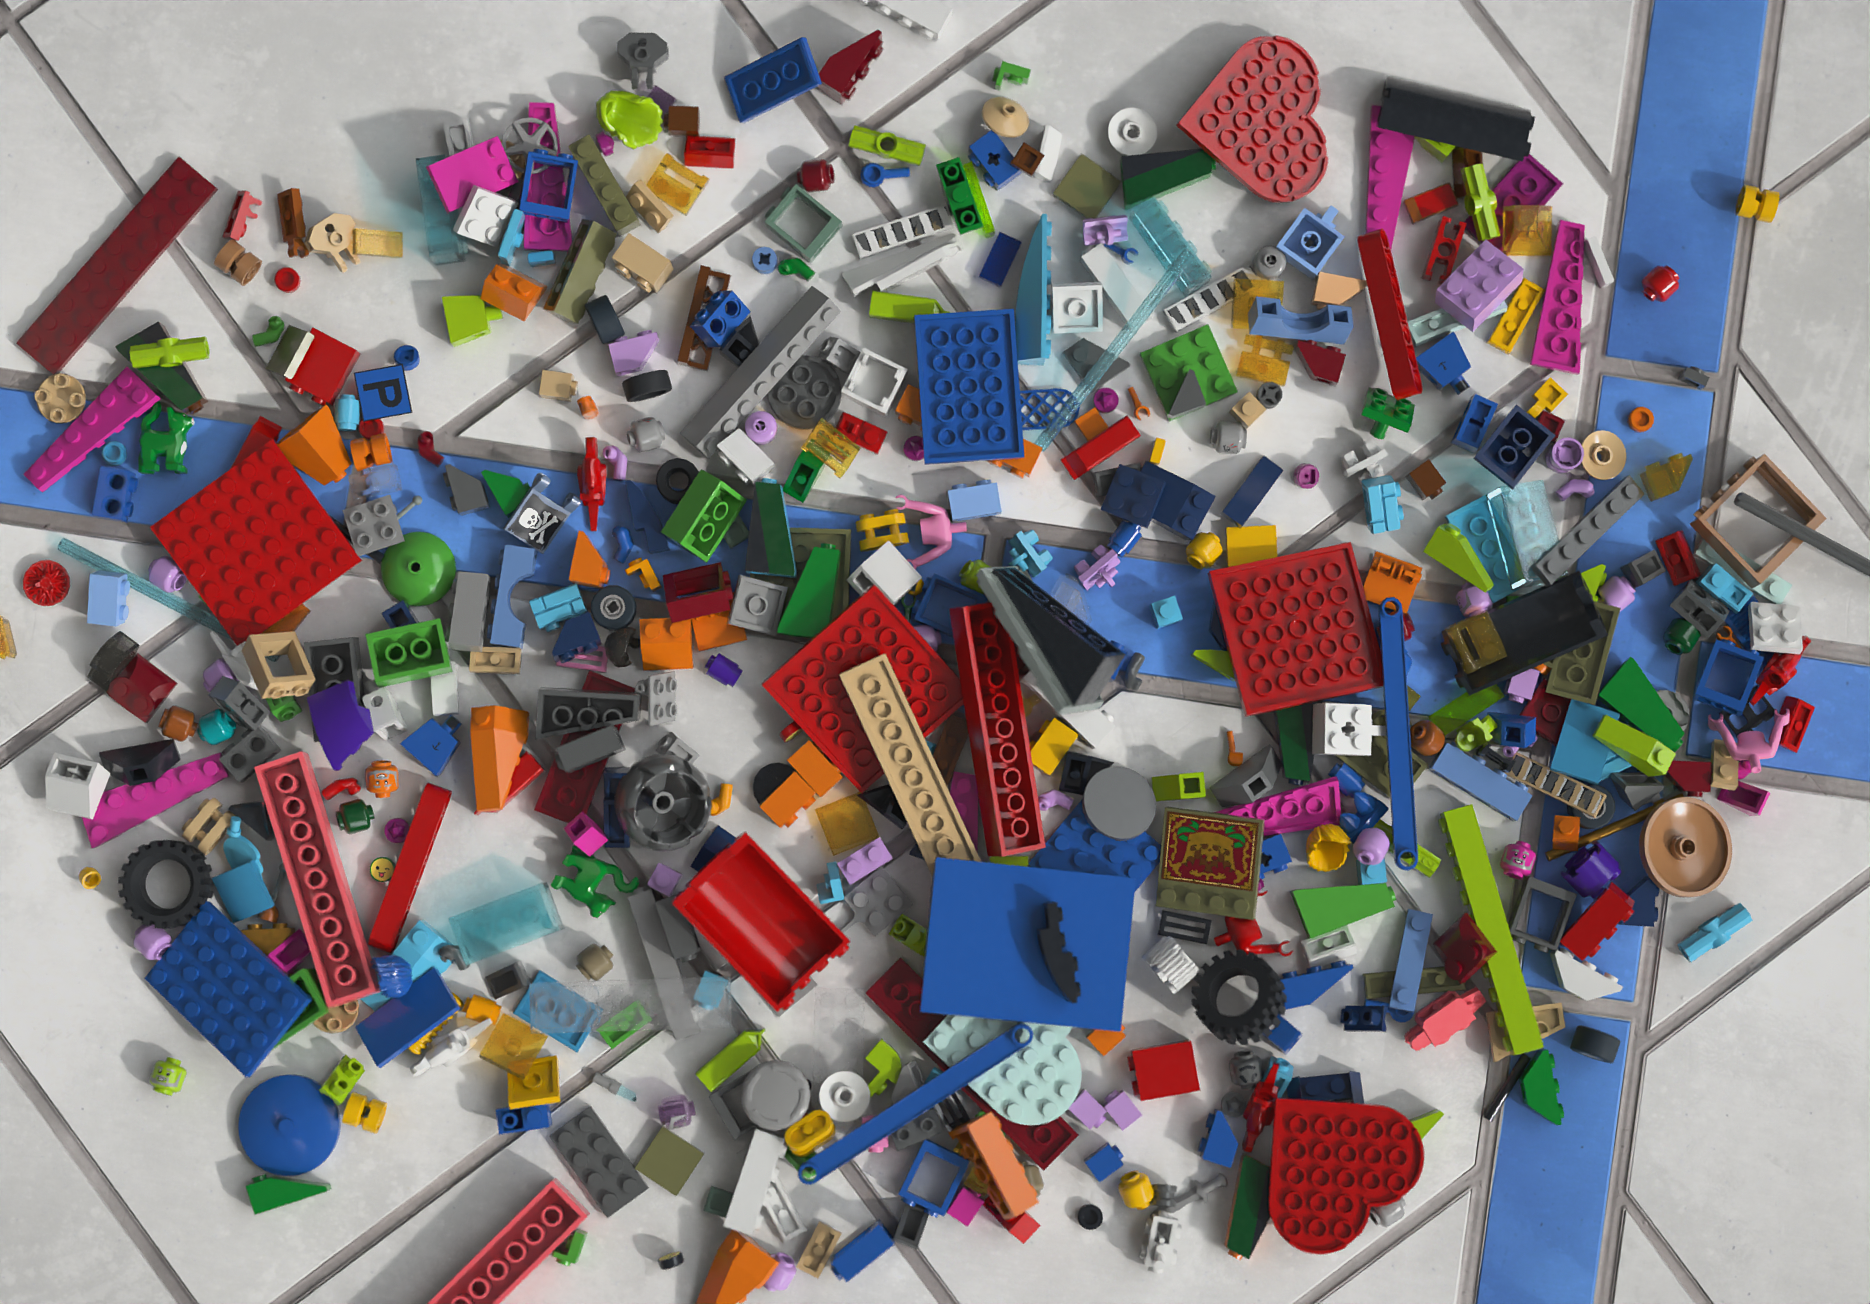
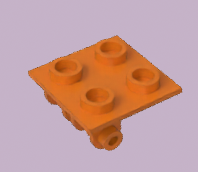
[1363,551,1422,613]
[691,592,747,651]

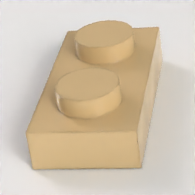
[626,180,674,233]
[469,647,522,674]
[1711,739,1738,791]
[796,1221,842,1279]

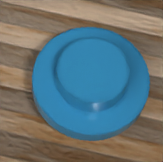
[102,441,127,466]

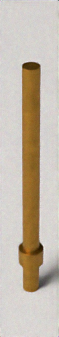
[1545,793,1684,861]

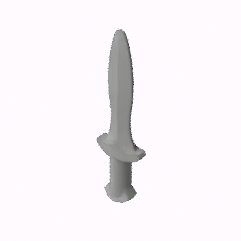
[1150,1173,1228,1218]

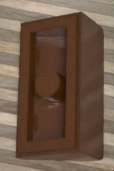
[1452,147,1483,199]

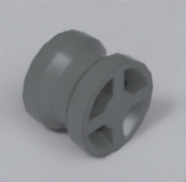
[1256,382,1282,409]
[1151,1184,1177,1207]

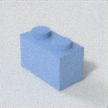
[947,479,1002,522]
[87,570,130,627]

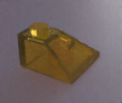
[1503,205,1552,256]

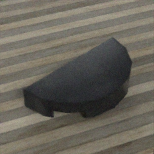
[753,763,796,804]

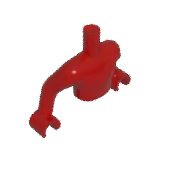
[1214,881,1293,956]

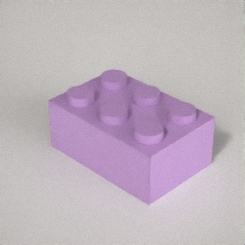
[1435,240,1524,332]

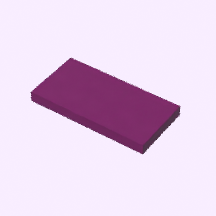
[1464,154,1564,252]

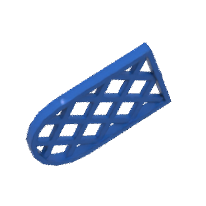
[1020,388,1079,431]

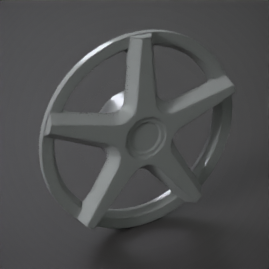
[502,118,558,174]

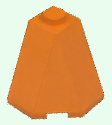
[277,405,352,486]

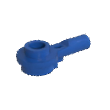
[860,163,910,188]
[1364,999,1415,1023]

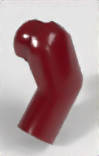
[417,431,445,467]

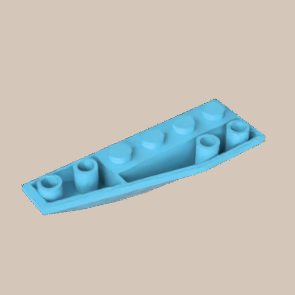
[1015,214,1052,365]

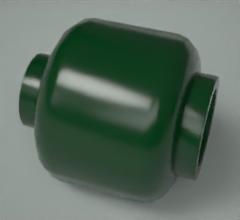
[1663,618,1701,655]
[335,799,374,834]

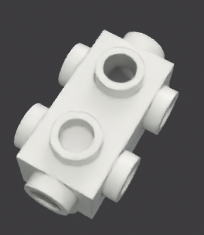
[1139,1210,1182,1273]

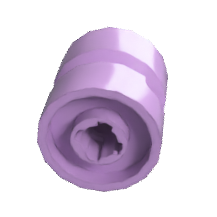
[1545,437,1584,474]

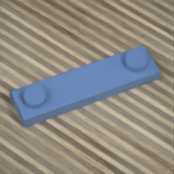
[1388,909,1433,1013]

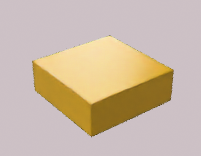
[1149,438,1166,466]

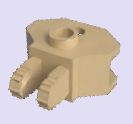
[304,213,360,273]

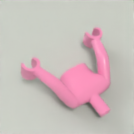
[895,495,967,570]
[1708,709,1790,773]

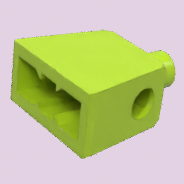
[442,295,503,347]

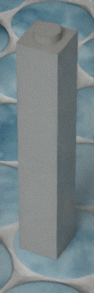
[627,886,701,1041]

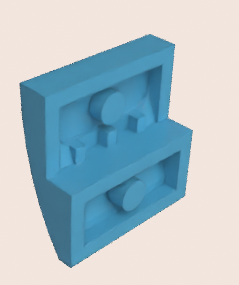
[212,860,275,923]

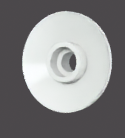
[1108,107,1157,156]
[819,1071,870,1122]

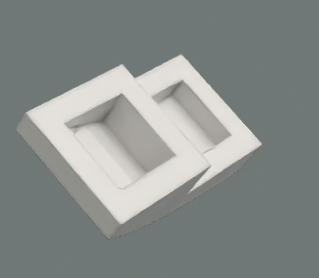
[431,661,459,716]

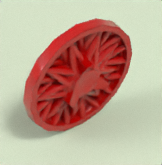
[23,560,70,606]

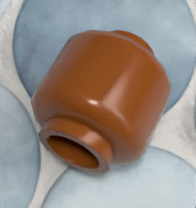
[158,705,198,742]
[1410,720,1445,757]

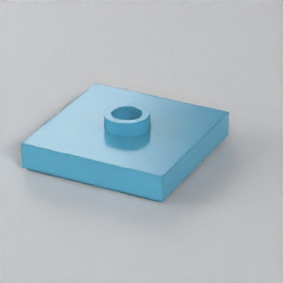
[498,209,525,266]

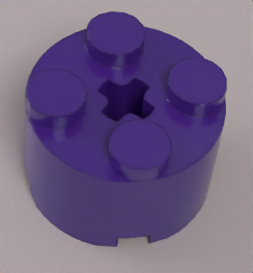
[1561,841,1621,899]

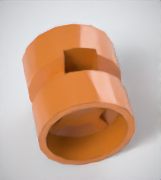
[350,433,393,472]

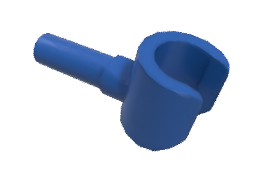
[1104,243,1138,264]

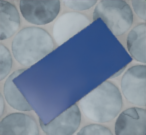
[724,37,822,123]
[355,968,461,1068]

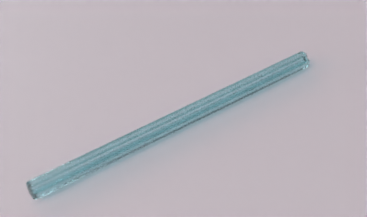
[1034,249,1195,451]
[57,538,281,662]

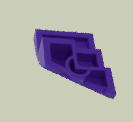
[307,680,374,771]

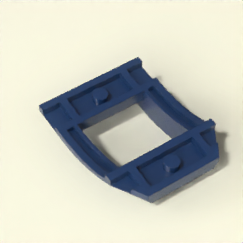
[1287,1071,1364,1103]

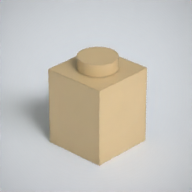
[539,370,578,402]
[1229,392,1267,429]

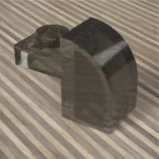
[87,631,140,692]

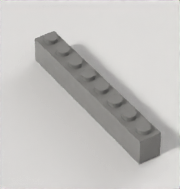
[680,286,841,459]

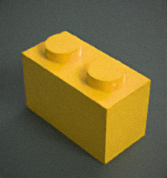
[1030,718,1078,776]

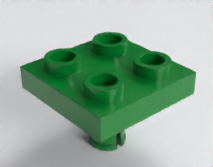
[1361,387,1415,439]

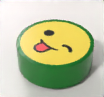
[370,857,396,882]

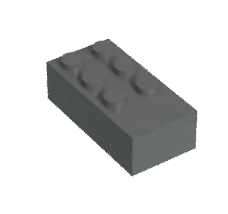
[304,637,365,742]

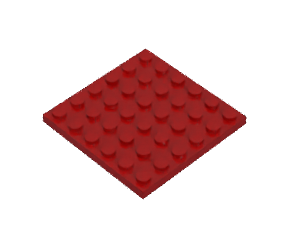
[150,439,363,646]
[1207,542,1383,717]
[761,584,964,793]

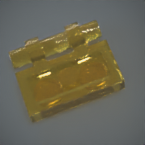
[1236,335,1294,387]

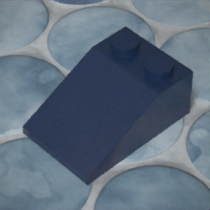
[1473,404,1555,490]
[1140,461,1216,540]

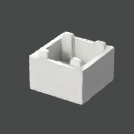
[841,347,908,418]

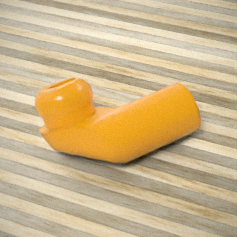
[710,783,733,816]

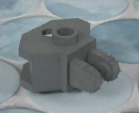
[617,33,669,89]

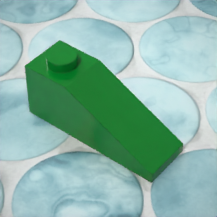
[246,1174,332,1215]

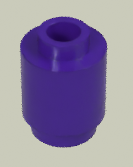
[705,653,743,687]

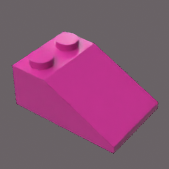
[426,136,519,213]

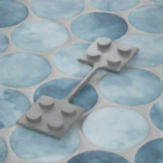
[764,866,913,1017]

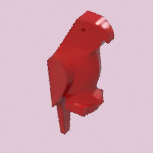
[577,437,606,531]
[1749,636,1811,706]
[1242,1063,1279,1153]

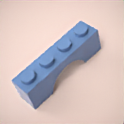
[1248,296,1353,345]
[487,544,538,649]

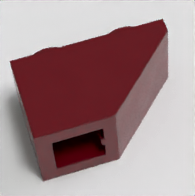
[1294,340,1346,386]

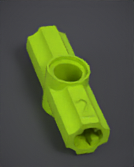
[849,125,926,166]
[1460,164,1501,242]
[130,336,210,368]
[1373,819,1441,878]

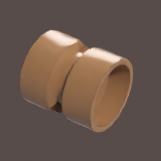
[214,240,262,286]

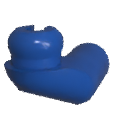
[612,526,634,564]

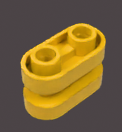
[855,509,909,552]
[785,1110,836,1157]

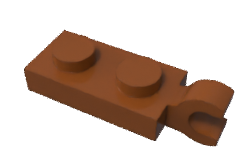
[277,188,309,258]

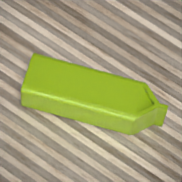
[869,291,950,324]
[695,1028,766,1093]

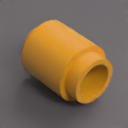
[463,994,502,1025]

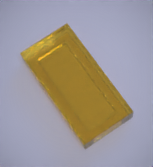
[353,228,403,258]

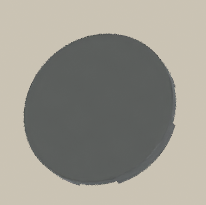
[767,355,842,430]
[1082,766,1156,841]

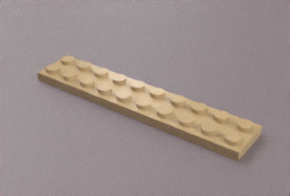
[839,653,981,877]

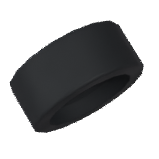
[622,370,672,402]

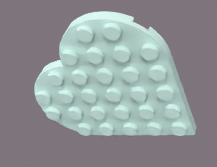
[923,1015,1081,1125]

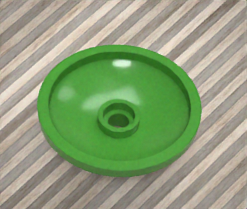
[381,532,456,606]

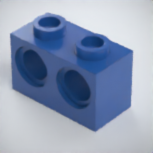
[690,290,751,347]
[1451,394,1498,453]
[92,466,138,523]

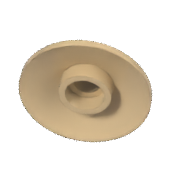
[982,97,1029,138]
[1581,430,1626,480]

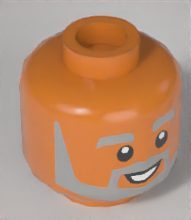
[365,760,399,798]

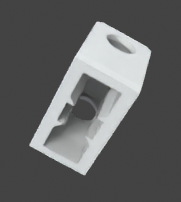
[362,679,408,741]

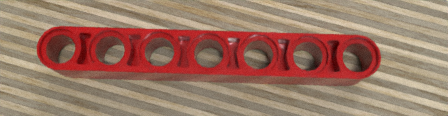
[1357,229,1423,400]
[368,782,452,954]

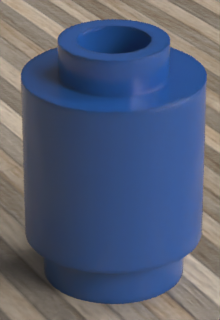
[1107,521,1142,558]
[1328,763,1365,799]

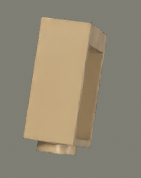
[241,631,315,699]

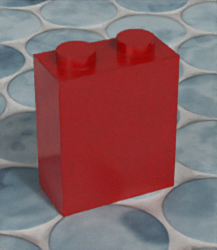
[285,327,360,406]
[1127,1040,1200,1101]

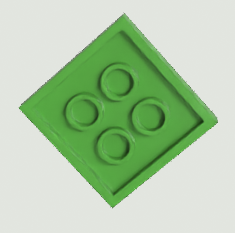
[1140,324,1238,422]

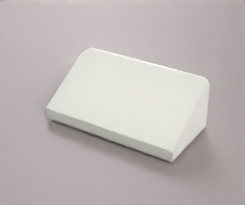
[1034,125,1062,181]
[1300,925,1357,967]

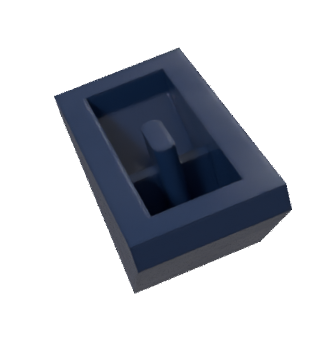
[690,825,736,872]

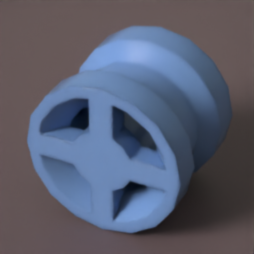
[752,247,778,275]

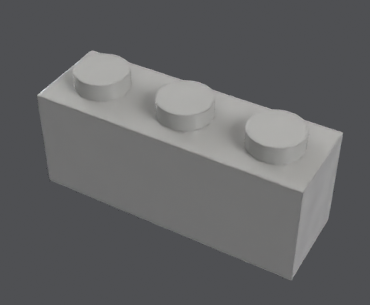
[446,571,492,653]

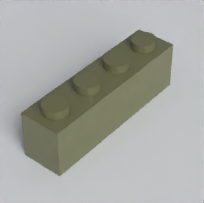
[568,134,641,237]
[543,219,617,324]

